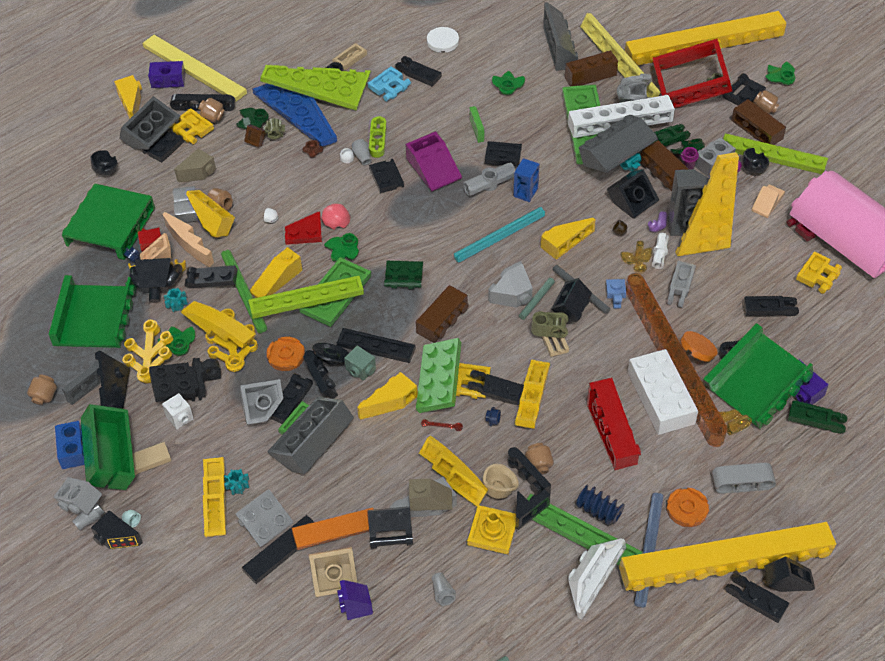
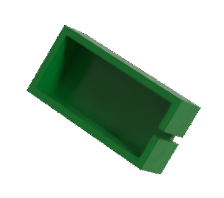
[81,404,135,490]

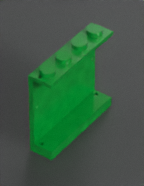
[62,183,155,260]
[48,275,136,348]
[703,323,813,429]

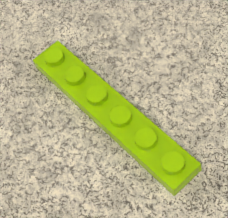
[723,133,828,174]
[248,276,364,319]

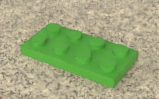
[299,257,372,327]
[416,338,462,413]

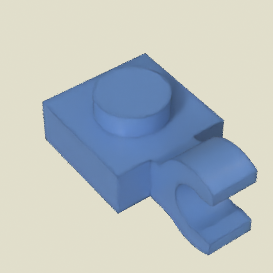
[606,279,626,308]

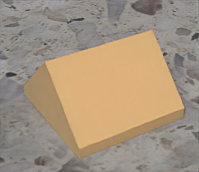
[309,547,357,597]

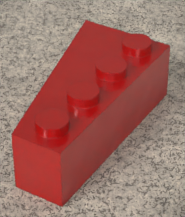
[587,377,641,470]

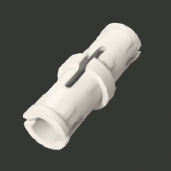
[652,233,669,269]

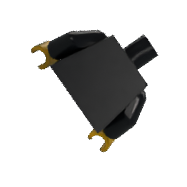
[128,258,186,302]

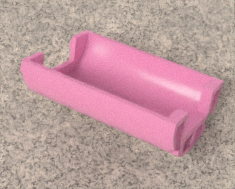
[790,171,885,278]

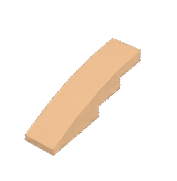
[163,212,214,267]

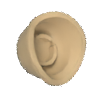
[483,464,519,499]

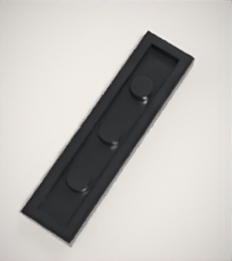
[336,328,416,363]
[242,515,314,584]

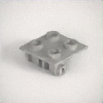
[235,489,294,548]

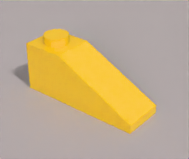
[114,75,142,119]
[186,190,235,238]
[541,218,596,260]
[250,247,303,298]

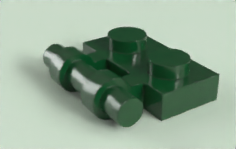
[384,260,424,289]

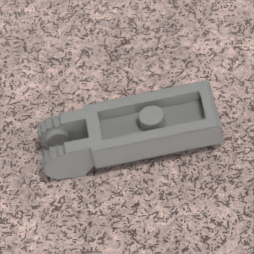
[667,261,696,308]

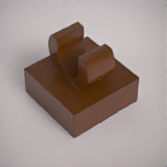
[244,125,266,147]

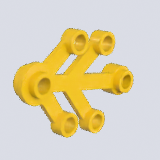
[205,309,258,372]
[122,319,173,383]

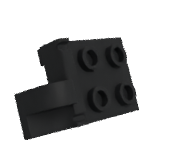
[149,358,221,402]

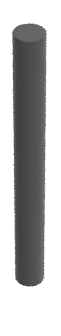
[552,265,610,314]

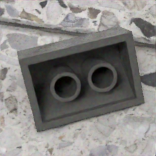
[119,96,181,149]

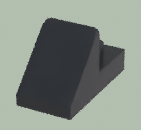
[516,489,550,530]

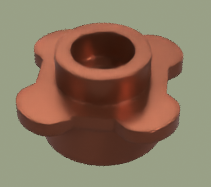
[302,140,323,157]

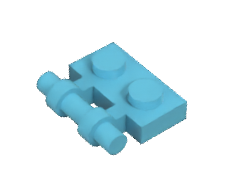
[368,66,411,101]

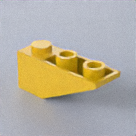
[357,372,418,420]

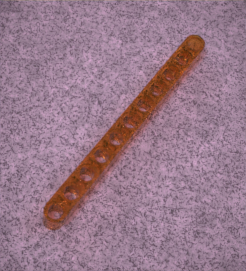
[626,273,727,447]

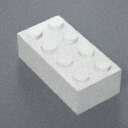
[628,349,698,435]

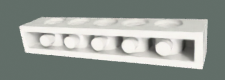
[568,95,675,138]

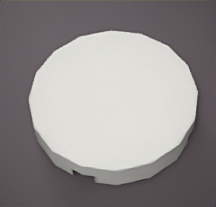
[427,27,459,53]

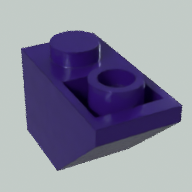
[337,580,373,620]

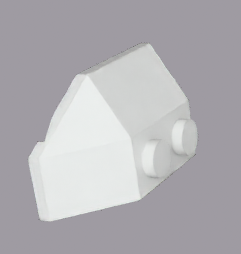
[568,538,626,620]

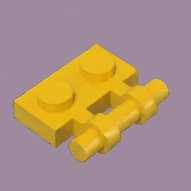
[170,108,214,144]
[796,251,842,294]
[456,363,491,399]

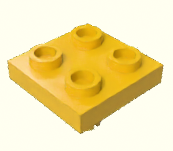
[467,505,516,555]

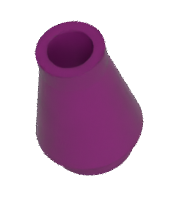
[681,147,699,169]

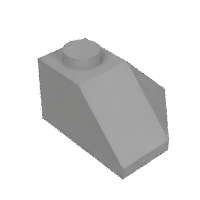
[488,261,533,308]
[239,379,283,425]

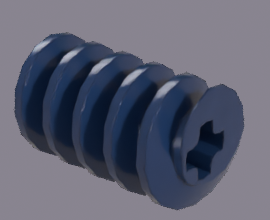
[576,484,625,525]

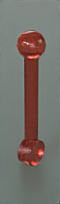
[421,419,463,431]

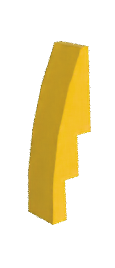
[181,301,256,348]
[515,360,550,429]
[419,435,488,506]
[203,457,226,537]

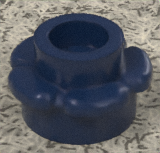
[123,247,140,263]
[486,407,501,427]

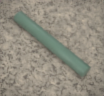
[519,277,555,320]

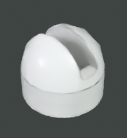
[340,148,354,163]
[264,208,278,223]

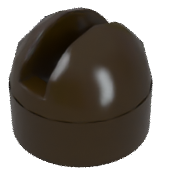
[612,220,628,236]

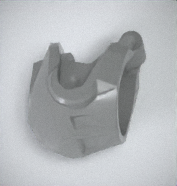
[617,74,652,103]

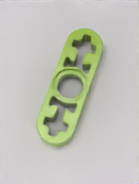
[369,116,387,158]

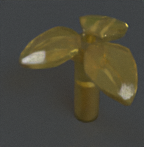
[621,241,652,272]

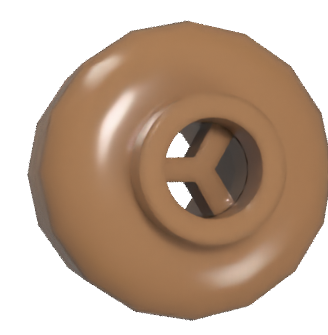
[753,90,779,114]
[198,98,225,123]
[207,188,233,211]
[27,375,57,405]
[525,443,554,474]

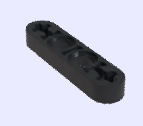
[170,94,236,111]

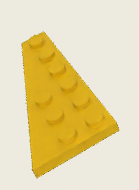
[675,152,739,256]

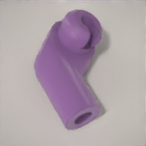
[648,211,668,232]

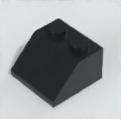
[607,169,659,218]

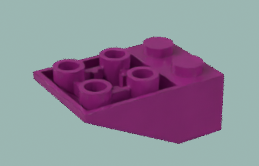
[405,131,462,192]

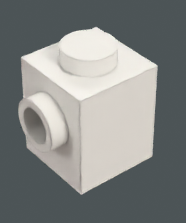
[162,393,193,429]

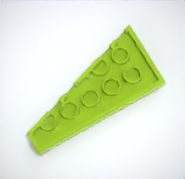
[260,65,371,111]

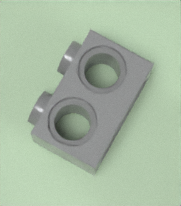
[694,137,736,177]
[53,477,102,515]

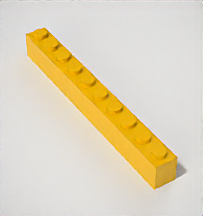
[625,11,786,66]
[619,522,836,591]

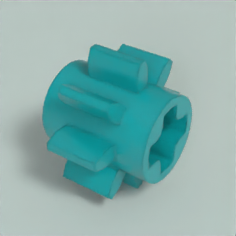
[620,153,641,171]
[164,288,188,312]
[224,469,249,495]

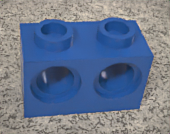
[514,158,540,202]
[55,421,84,469]

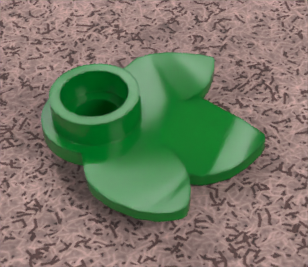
[765,61,796,85]
[492,71,525,95]
[324,233,359,262]
[158,326,196,356]

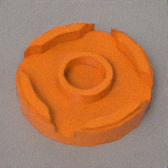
[680,331,718,362]
[267,336,305,371]
[667,488,709,527]

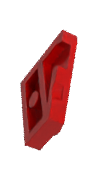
[285,211,322,245]

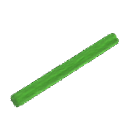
[221,250,267,334]

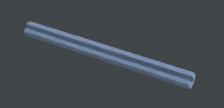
[634,493,664,608]

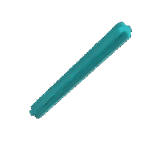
[454,207,545,263]

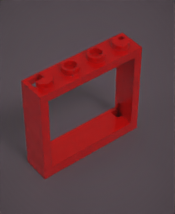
[652,38,732,108]

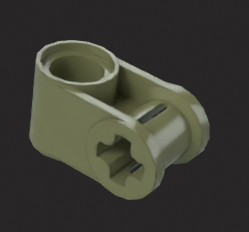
[531,311,568,338]

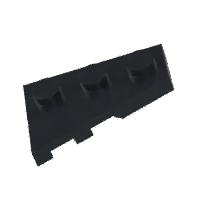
[95,350,130,409]

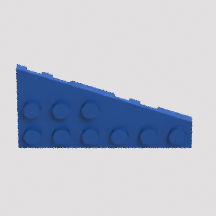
[252,84,337,147]

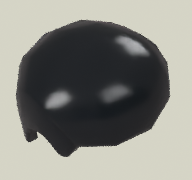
[742,148,770,174]
[90,150,118,176]

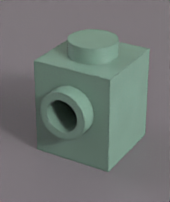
[344,346,376,381]

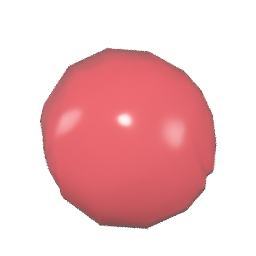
[321,203,351,230]

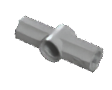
[463,163,515,196]

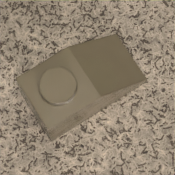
[174,149,216,182]
[409,479,453,511]

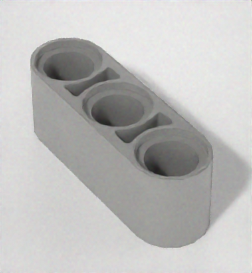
[712,463,776,494]

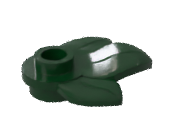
[236,108,269,129]
[670,138,705,154]

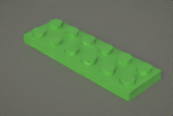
[562,85,600,164]

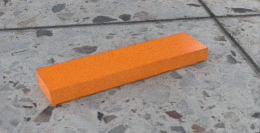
[292,508,374,550]

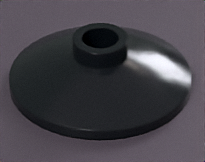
[312,343,349,364]

